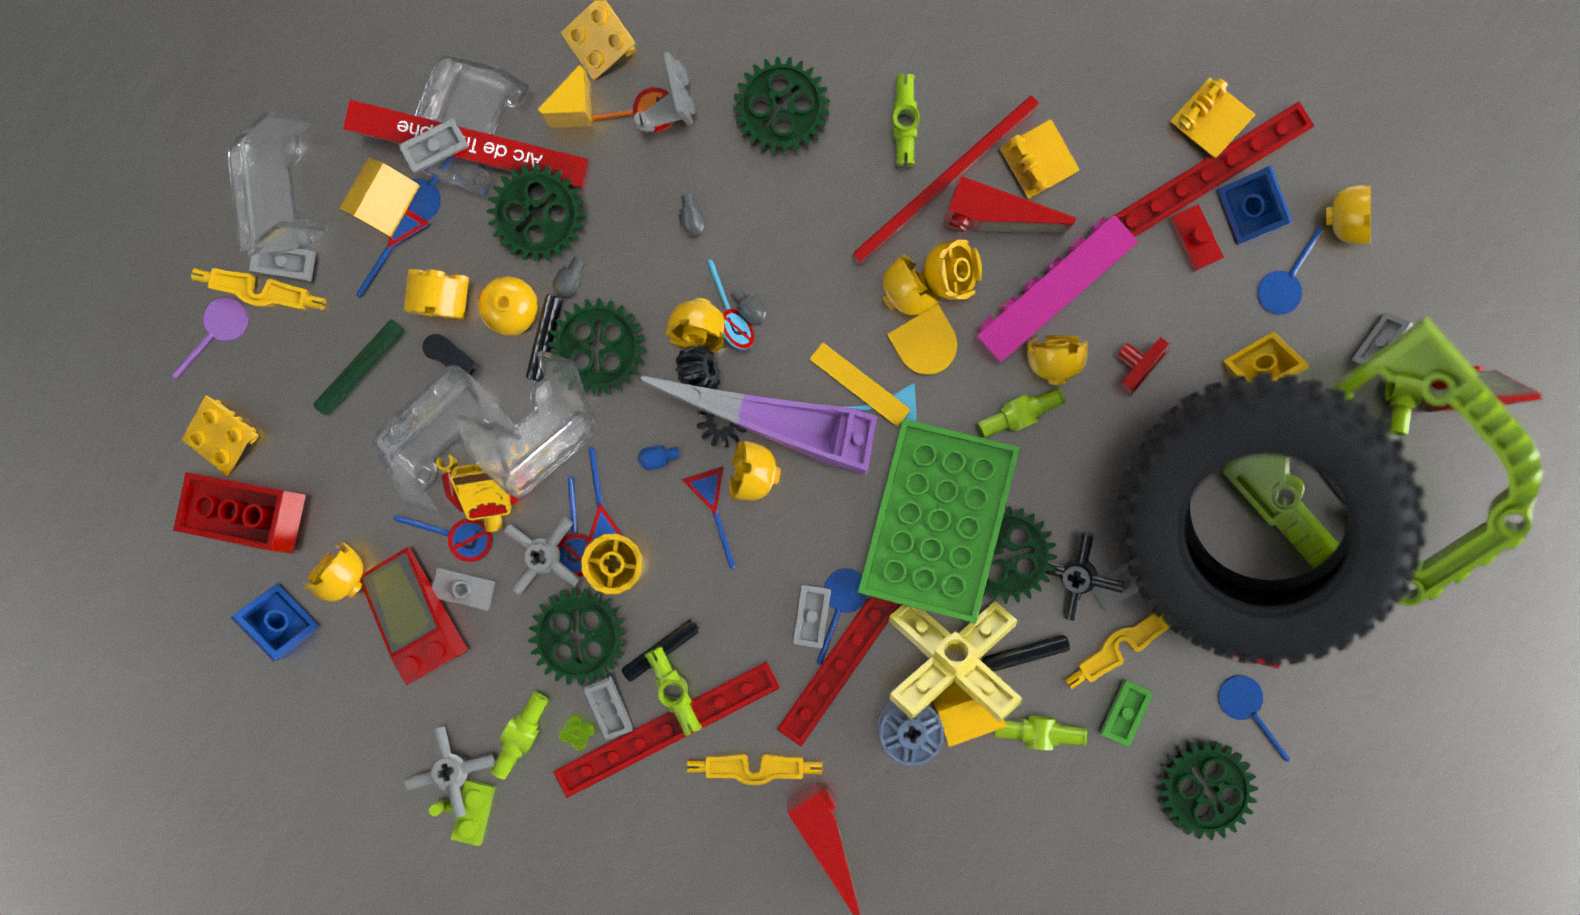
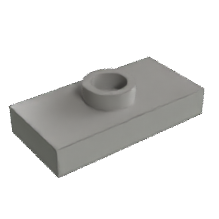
[1092,562,1140,611]
[432,567,497,611]
[582,674,633,741]

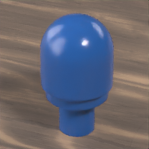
[638,444,680,470]

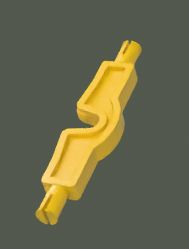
[191,268,326,311]
[1064,612,1169,690]
[687,753,822,785]

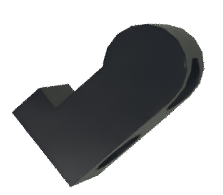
[422,334,481,388]

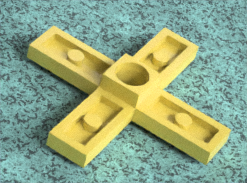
[889,601,1022,723]

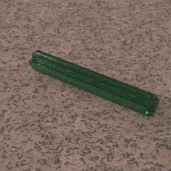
[313,319,404,415]

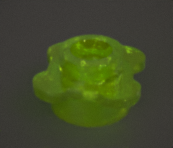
[559,715,595,751]

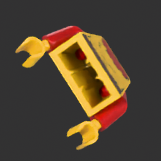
[436,444,530,532]

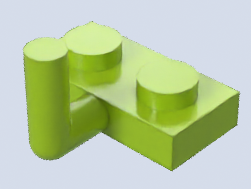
[429,779,496,847]

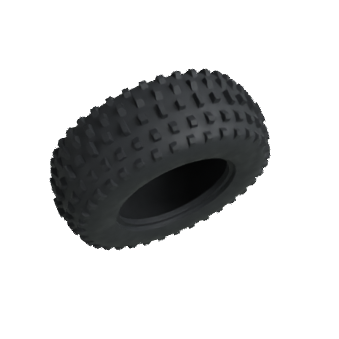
[1117,373,1427,666]

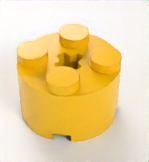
[404,269,469,320]

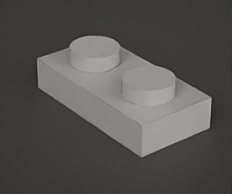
[399,118,469,174]
[249,242,316,282]
[1352,312,1413,376]
[793,584,831,649]

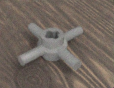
[503,517,581,595]
[404,726,495,818]

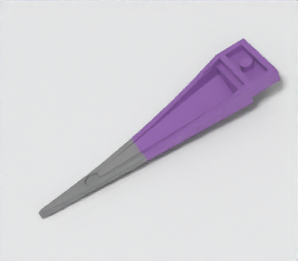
[638,376,877,474]

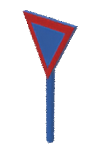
[356,209,430,297]
[584,447,622,550]
[681,466,735,569]

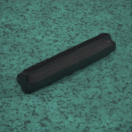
[526,294,562,382]
[621,619,700,682]
[982,635,1070,672]

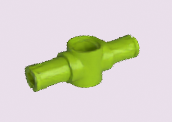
[891,74,920,167]
[1385,382,1423,436]
[976,387,1065,438]
[644,646,702,736]
[490,692,549,780]
[995,716,1087,750]

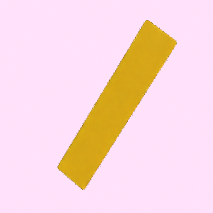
[810,343,910,426]

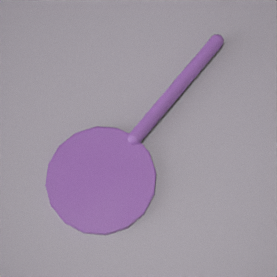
[172,297,248,379]

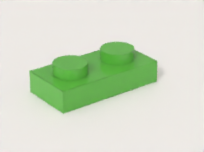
[1100,679,1154,747]

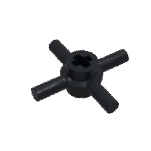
[1034,531,1125,621]

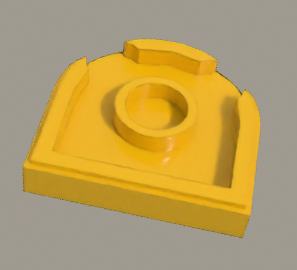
[886,305,957,375]

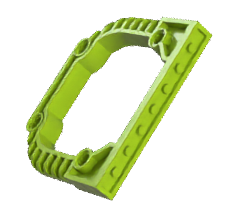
[1223,316,1542,606]

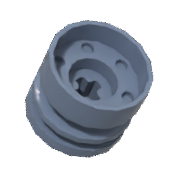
[877,701,944,766]

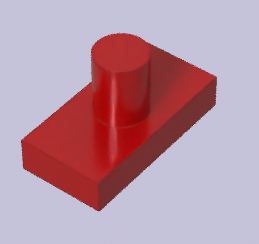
[1169,204,1224,272]
[1117,337,1170,396]

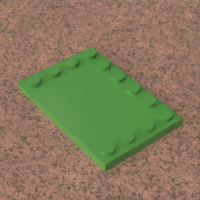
[858,419,1020,624]

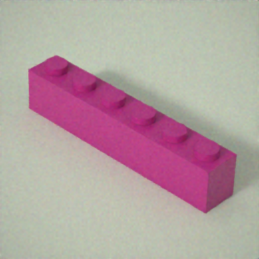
[976,215,1138,363]

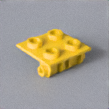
[560,0,636,81]
[1170,78,1256,159]
[999,119,1080,199]
[181,395,259,476]

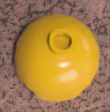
[1326,184,1371,245]
[924,240,982,300]
[882,254,939,316]
[478,276,539,337]
[665,298,725,352]
[1027,335,1087,385]
[729,441,780,501]
[582,534,643,594]
[303,541,363,602]

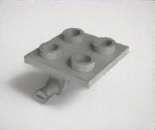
[634,52,696,133]

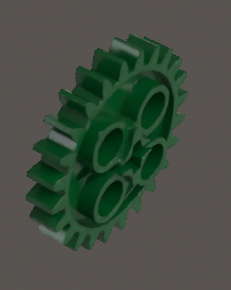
[733,56,830,155]
[487,163,585,262]
[548,298,647,396]
[983,506,1057,604]
[528,587,627,686]
[1157,740,1258,840]

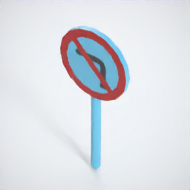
[707,260,755,350]

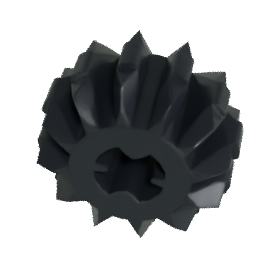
[675,345,721,390]
[697,411,746,448]

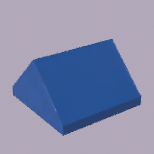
[1217,166,1293,244]
[231,583,319,662]

